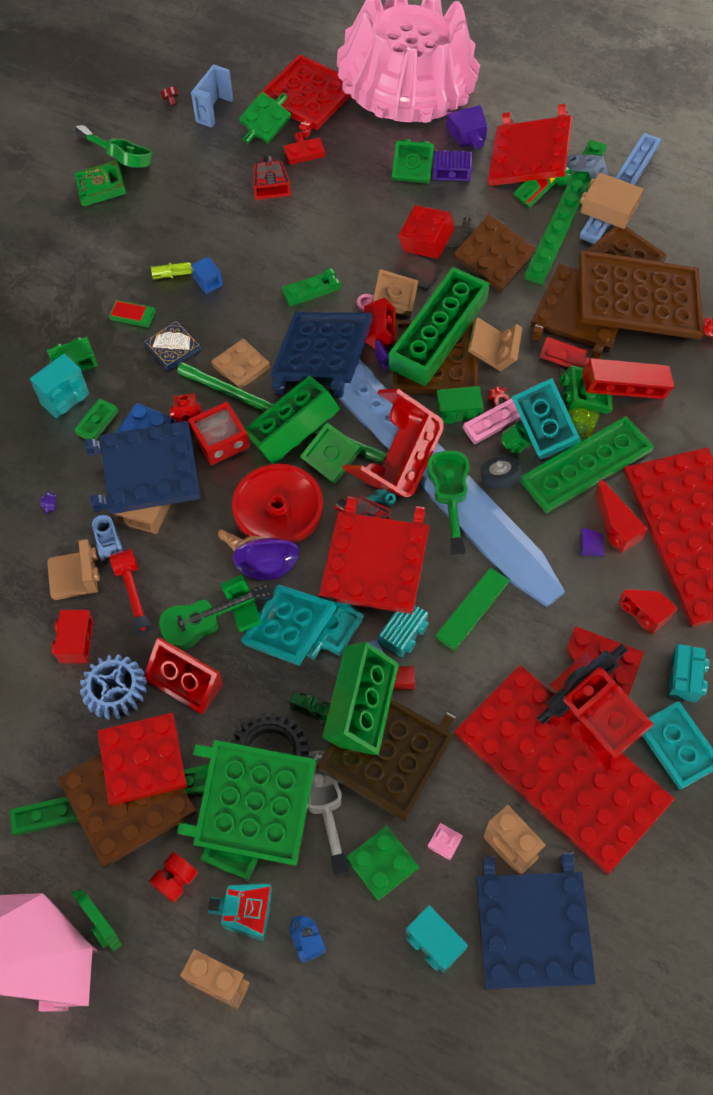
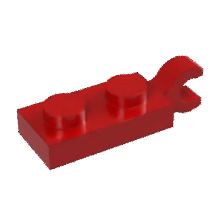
[540,337,595,368]

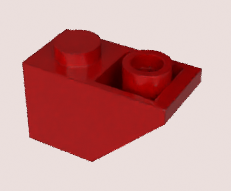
[619,589,678,634]

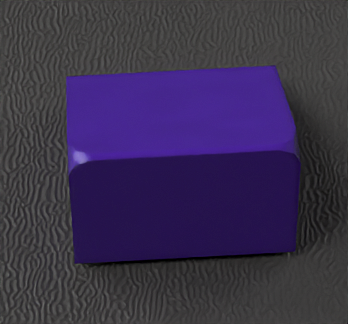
[375,340,391,369]
[580,528,605,556]

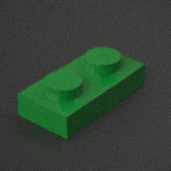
[74,398,119,440]

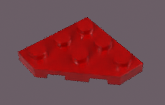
[566,626,644,697]

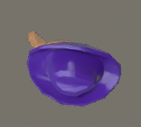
[217,529,299,581]

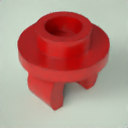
[487,386,510,407]

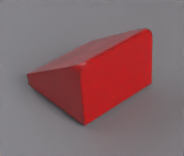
[393,666,415,690]

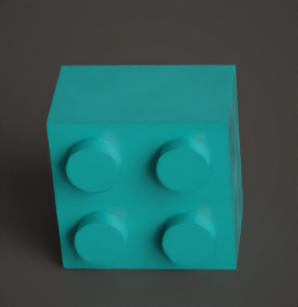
[30,354,90,418]

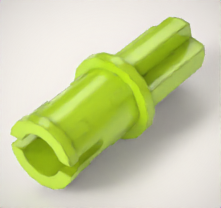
[151,262,192,280]

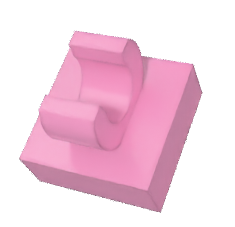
[428,823,463,860]

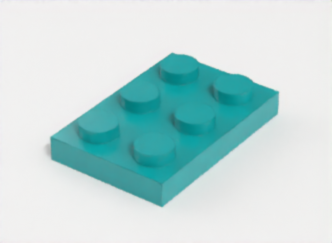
[642,701,713,791]

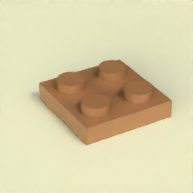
[372,269,418,317]
[211,338,271,389]

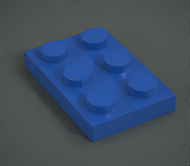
[116,403,175,433]

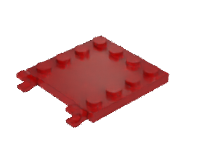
[257,54,351,139]
[488,103,573,186]
[319,496,430,614]

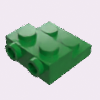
[392,139,434,184]
[560,365,613,414]

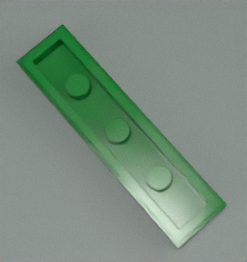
[436,567,510,652]

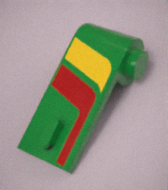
[513,167,572,208]

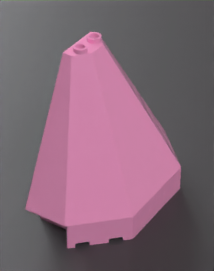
[0,893,98,1012]

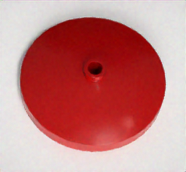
[232,464,323,544]

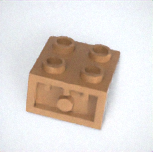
[468,317,523,371]

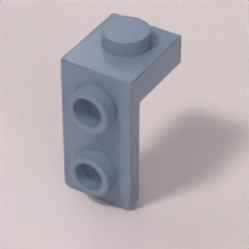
[567,154,609,180]

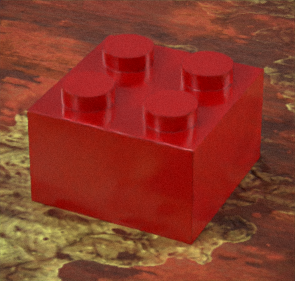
[398,205,455,259]

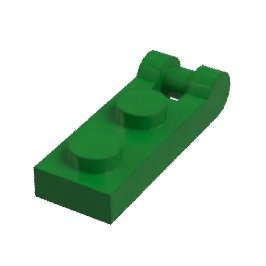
[282,268,342,307]

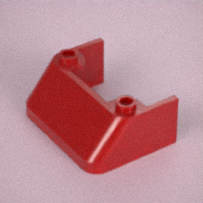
[342,389,444,497]

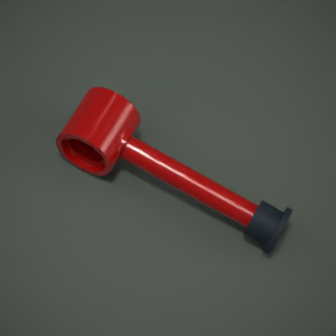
[109,548,153,634]

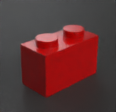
[364,297,396,349]
[52,610,94,663]

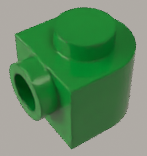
[501,422,531,454]

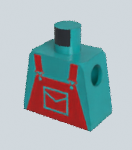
[208,884,273,941]

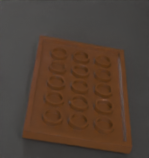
[578,250,704,340]

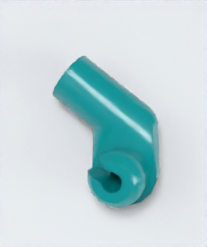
[365,489,396,506]

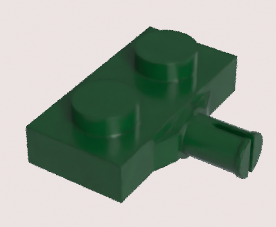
[289,693,331,723]

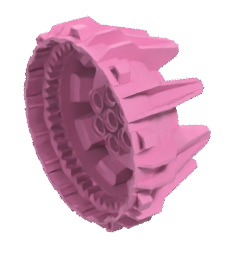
[337,0,480,123]

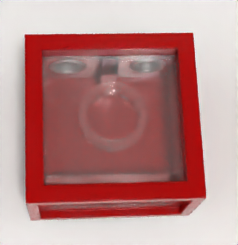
[188,401,250,466]

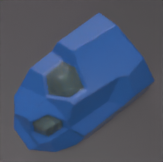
[290,915,326,963]

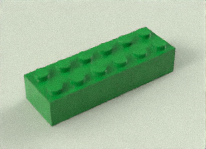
[389,267,490,387]

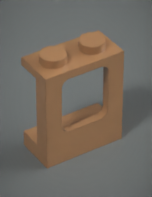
[483,805,546,875]
[180,949,250,1009]

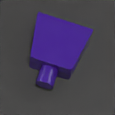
[446,105,487,149]

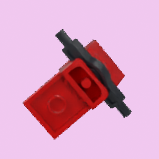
[536,643,654,759]

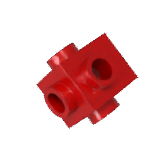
[170,393,202,427]

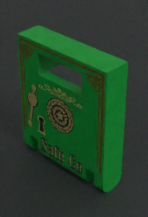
[75,160,127,206]

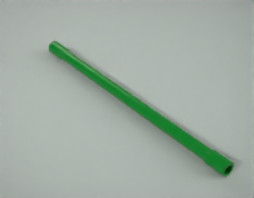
[177,362,388,465]

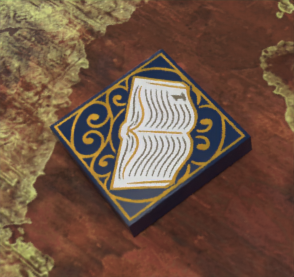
[143,320,202,371]

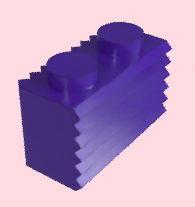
[433,150,472,181]

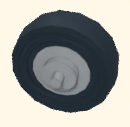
[481,456,522,489]

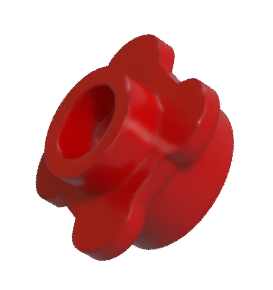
[703,317,713,339]

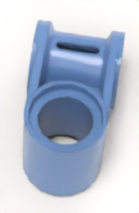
[92,515,123,561]

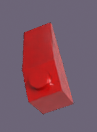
[595,480,648,553]

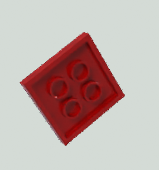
[98,712,187,806]

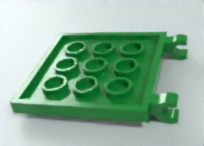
[177,740,317,866]

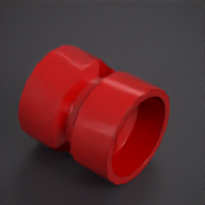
[148,851,198,903]

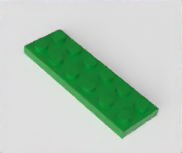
[520,416,654,514]

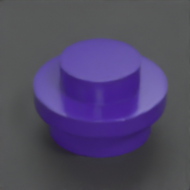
[41,491,56,513]

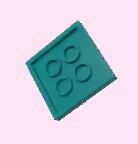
[241,584,337,666]

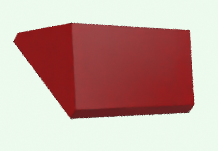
[143,637,224,714]

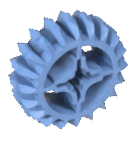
[80,654,147,720]

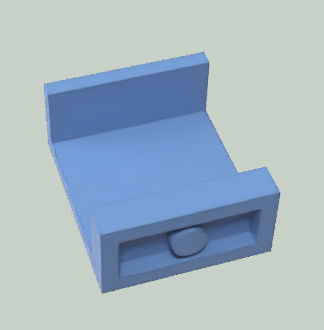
[191,64,233,128]

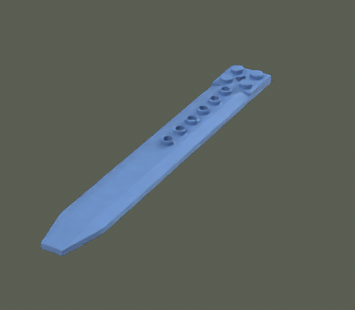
[324,359,565,607]

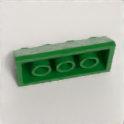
[244,375,340,464]
[322,642,399,755]

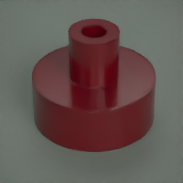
[160,86,180,106]

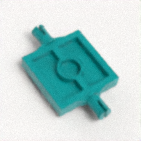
[307,601,364,660]

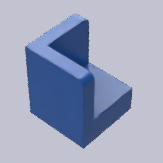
[191,257,223,294]

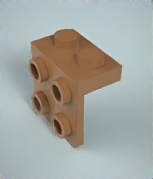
[47,539,100,600]

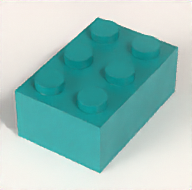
[511,378,581,461]

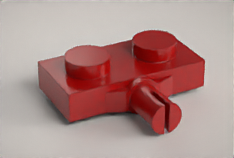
[284,132,325,165]

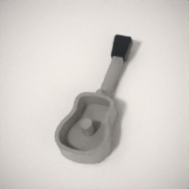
[308,750,350,876]

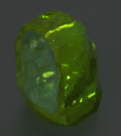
[567,407,600,437]

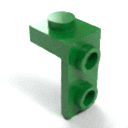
[221,575,261,632]

